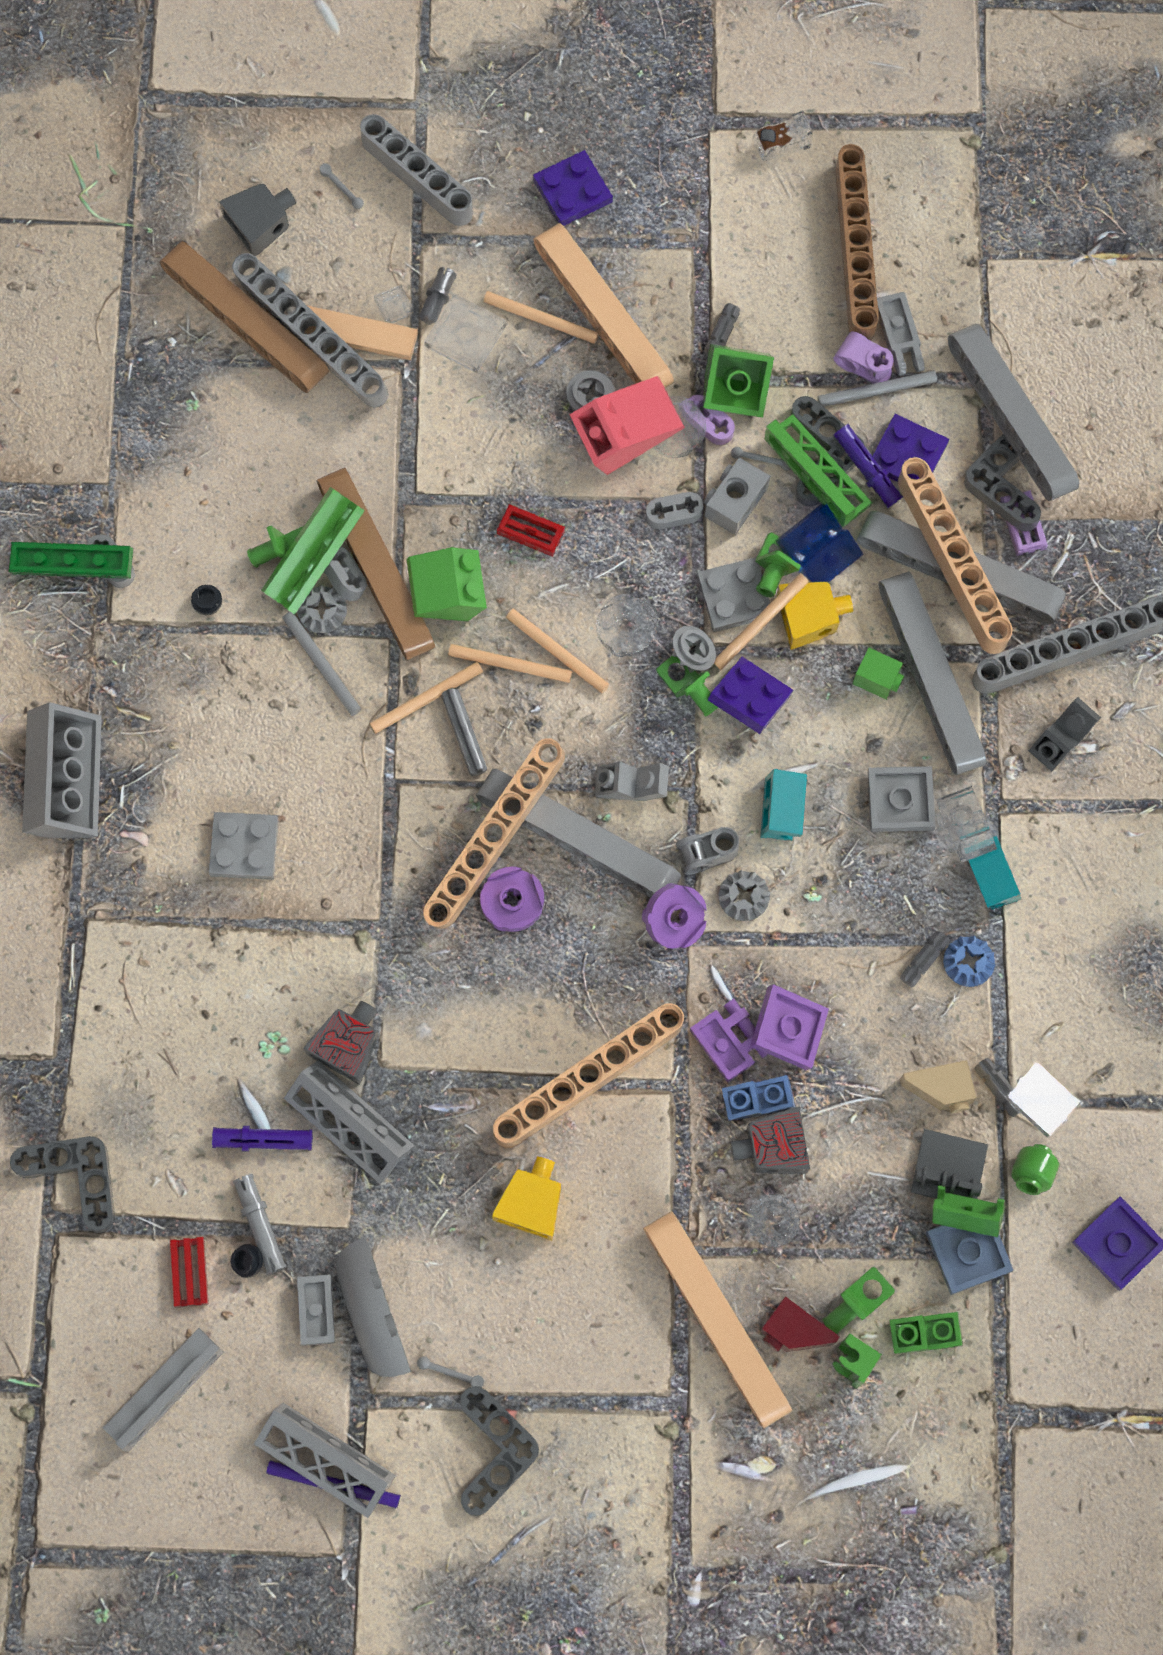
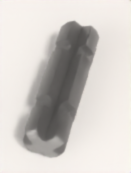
[704,303,740,357]
[900,931,950,987]
[974,1058,1026,1117]

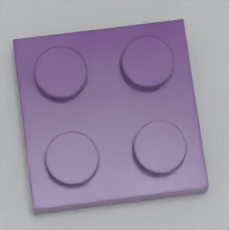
[750,984,829,1070]

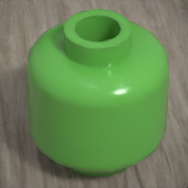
[1011,1144,1059,1195]

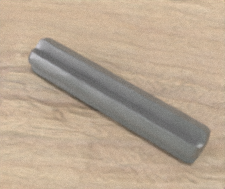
[441,688,487,776]

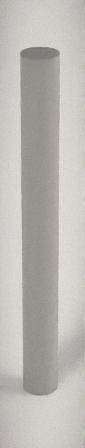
[817,370,937,407]
[282,612,361,716]

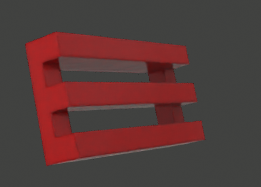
[497,504,565,557]
[170,1237,209,1308]

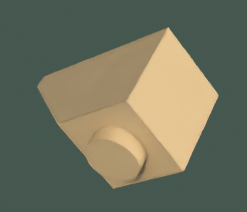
[900,1060,977,1113]

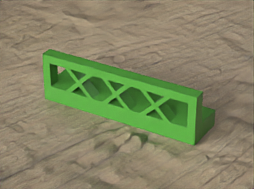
[764,414,872,527]
[261,487,365,614]

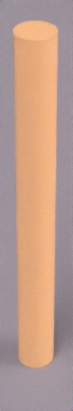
[484,291,599,344]
[714,573,809,670]
[506,608,610,693]
[448,644,572,683]
[369,662,483,734]

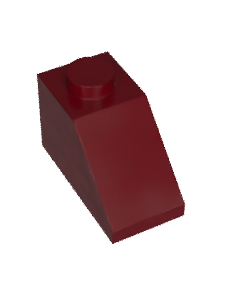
[760,1296,840,1352]

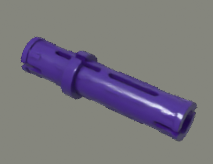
[833,423,903,509]
[212,1125,313,1152]

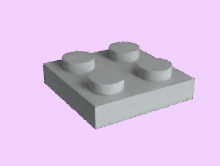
[697,557,770,633]
[867,766,936,832]
[209,812,279,880]

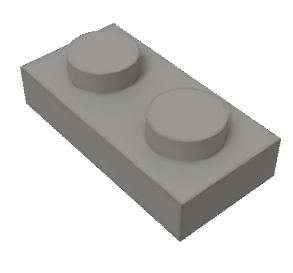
[297,1275,335,1346]

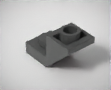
[1028,697,1102,772]

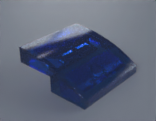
[776,504,864,583]

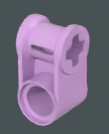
[834,332,894,384]

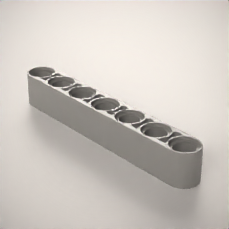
[232,253,389,408]
[948,323,1079,501]
[857,511,1066,624]
[879,572,987,775]
[972,595,1163,694]
[476,769,681,898]

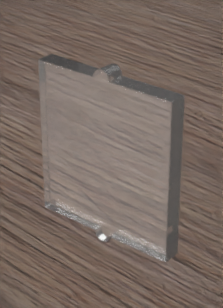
[1005,1063,1079,1138]
[714,1265,773,1333]

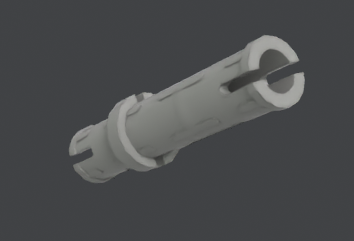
[233,1174,287,1275]

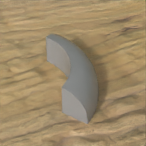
[336,1237,411,1377]

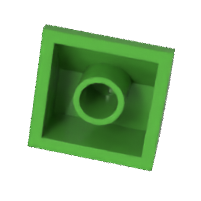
[703,344,774,418]
[406,547,487,622]

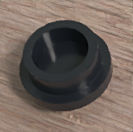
[191,585,222,615]
[230,1244,263,1278]

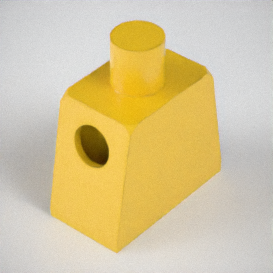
[776,582,853,650]
[492,1156,561,1241]

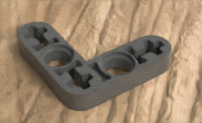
[791,396,864,507]
[964,433,1041,532]
[10,1136,115,1233]
[460,1386,539,1516]

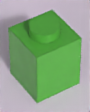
[853,648,904,700]

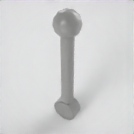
[320,163,364,209]
[731,447,791,471]
[417,1356,484,1387]

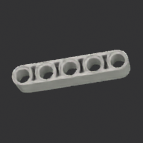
[360,114,473,226]

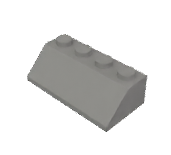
[22,702,102,838]

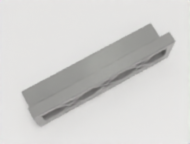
[284,1061,415,1184]
[103,1328,224,1452]
[254,1403,396,1518]

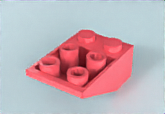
[570,376,685,475]

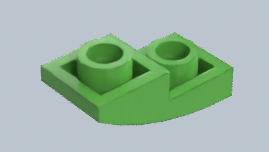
[890,1312,963,1354]

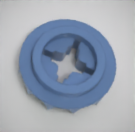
[943,936,995,987]

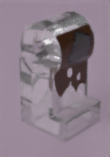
[752,111,813,161]

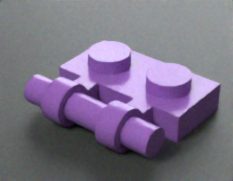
[690,999,769,1083]

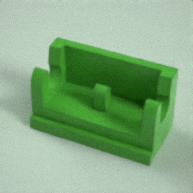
[933,1186,1005,1237]
[833,1334,882,1389]

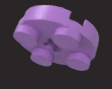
[480,867,544,932]
[642,883,707,949]

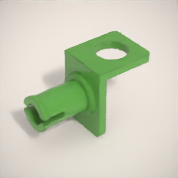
[247,526,304,568]
[755,533,801,598]
[656,656,718,717]
[822,1267,895,1334]

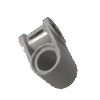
[676,827,739,875]

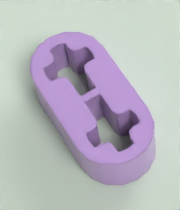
[684,395,735,445]

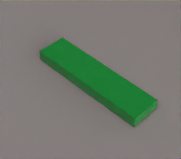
[8,542,133,579]

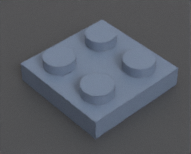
[926,1225,1014,1295]

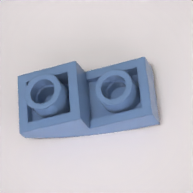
[722,1075,795,1121]

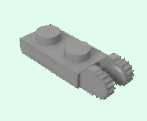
[877,292,925,376]

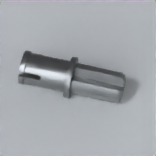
[420,267,457,325]

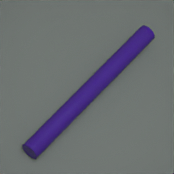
[266,1460,401,1509]

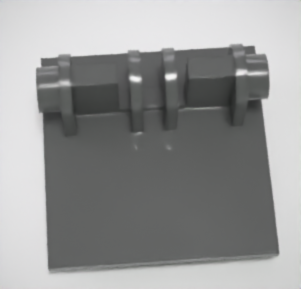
[910,1129,988,1199]

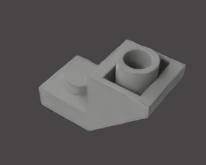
[595,761,669,801]

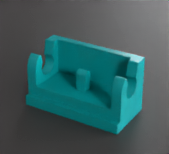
[760,769,807,841]
[964,836,1022,910]

